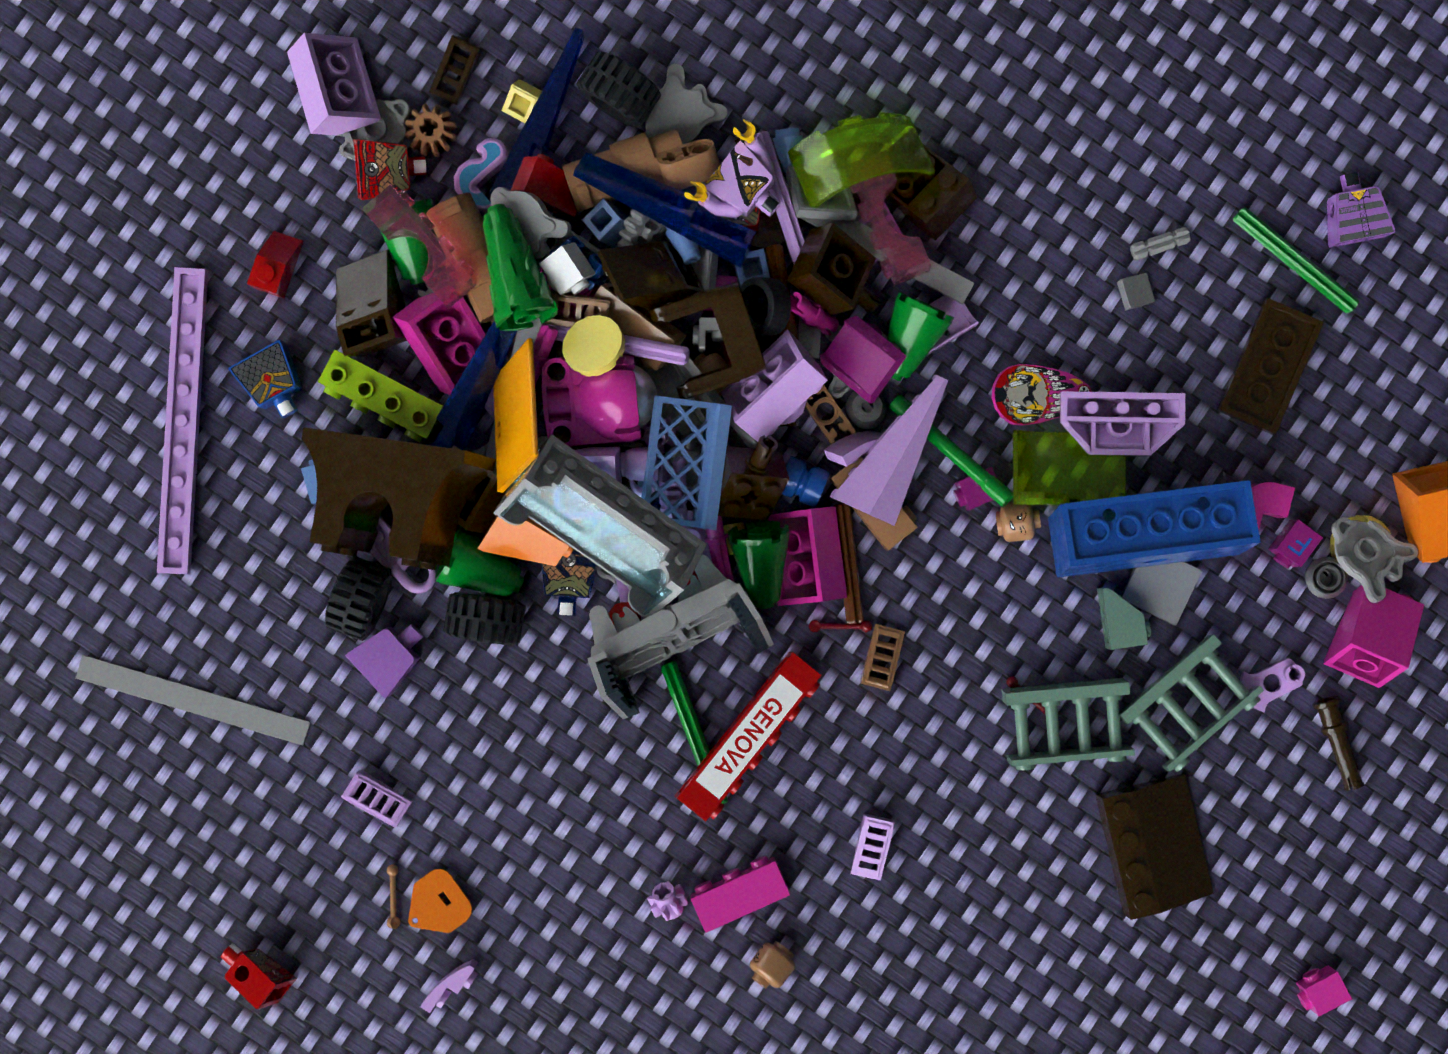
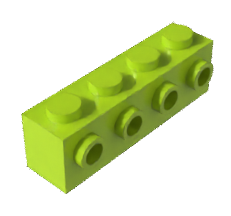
[318,349,448,442]

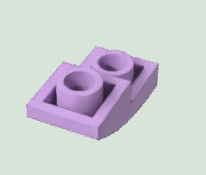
[824,431,882,467]
[420,959,478,1013]

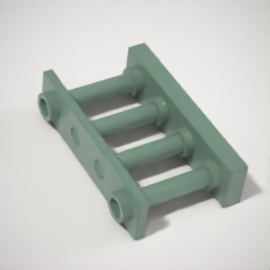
[1119,634,1264,772]
[1001,678,1135,770]

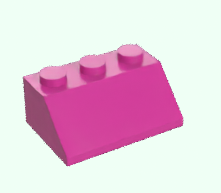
[392,285,502,397]
[767,506,847,606]

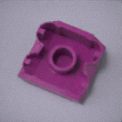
[820,315,906,404]

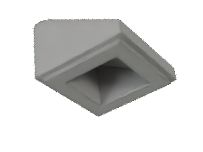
[1117,273,1155,311]

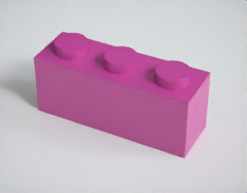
[690,855,790,933]

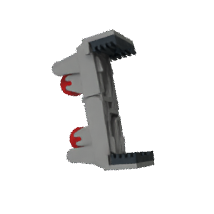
[587,554,774,719]

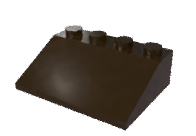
[1095,774,1214,920]

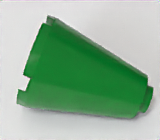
[372,198,434,285]
[887,292,954,381]
[728,520,790,609]
[435,526,524,597]

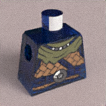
[541,549,597,616]

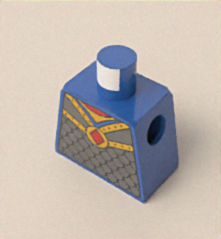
[228,340,302,418]

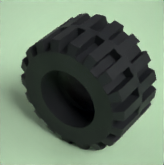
[576,51,661,128]
[325,556,392,641]
[443,592,526,645]

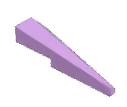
[830,375,948,526]

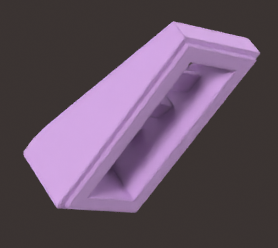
[341,769,413,828]
[850,813,895,881]

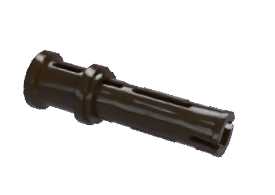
[1312,696,1364,791]

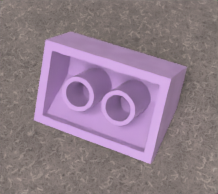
[287,33,381,135]
[721,330,828,442]

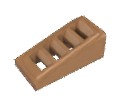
[545,289,611,327]
[860,624,905,691]

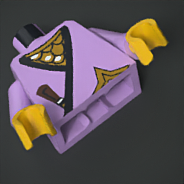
[684,119,781,218]

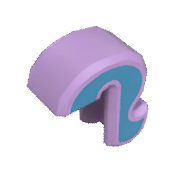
[454,138,509,216]

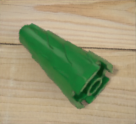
[482,204,558,331]

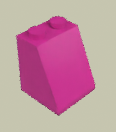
[1323,585,1424,688]

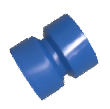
[782,456,830,508]

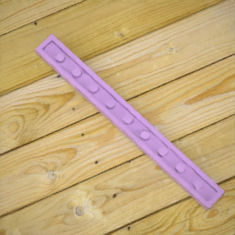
[157,267,208,574]

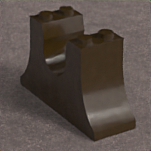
[301,427,496,570]

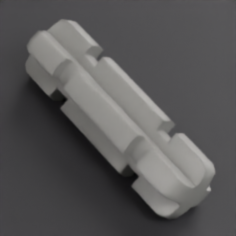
[1130,227,1191,260]

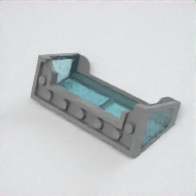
[494,434,707,618]

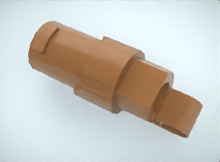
[562,128,720,212]
[426,193,517,348]

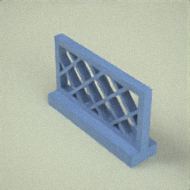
[642,395,732,530]

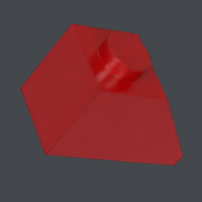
[511,154,577,217]
[247,231,304,298]

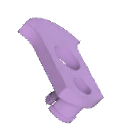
[1240,658,1305,712]

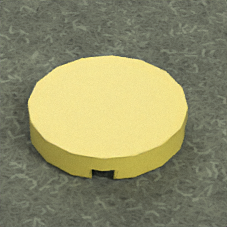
[562,315,625,377]

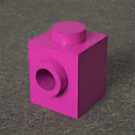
[1296,965,1352,1016]

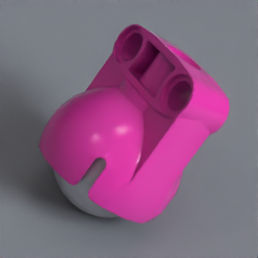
[542,354,657,448]

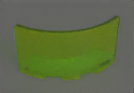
[787,112,935,208]
[1013,430,1126,506]

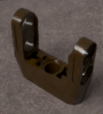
[649,282,767,399]

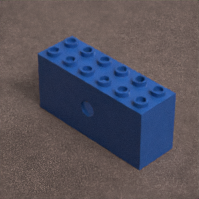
[1048,480,1261,578]

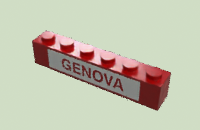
[675,652,822,822]

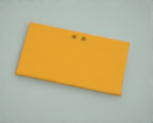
[493,338,539,493]

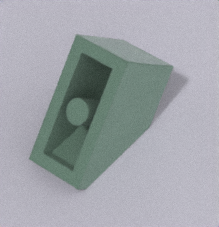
[1097,587,1151,650]

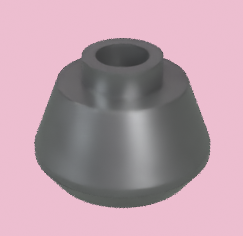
[845,391,887,429]
[1305,557,1348,599]

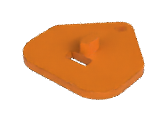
[408,869,472,933]

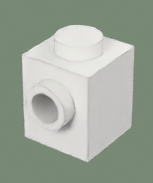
[539,242,596,295]

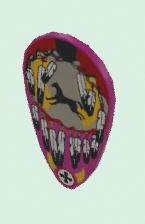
[992,364,1092,426]

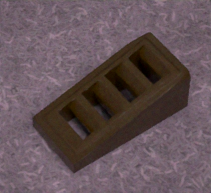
[429,35,483,105]

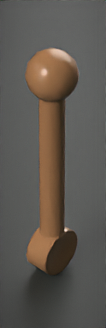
[386,864,400,929]

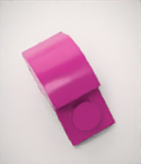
[1251,482,1295,529]

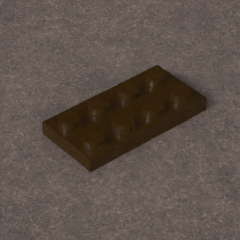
[1217,298,1324,435]

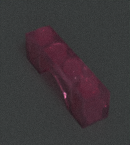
[847,151,931,286]
[362,184,477,309]

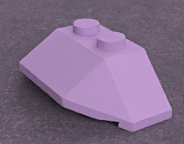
[1060,391,1186,456]

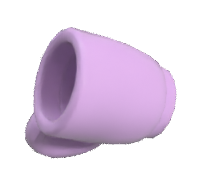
[620,447,659,498]

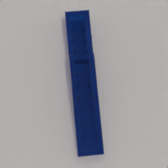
[489,27,585,194]
[573,152,756,268]
[432,321,517,449]

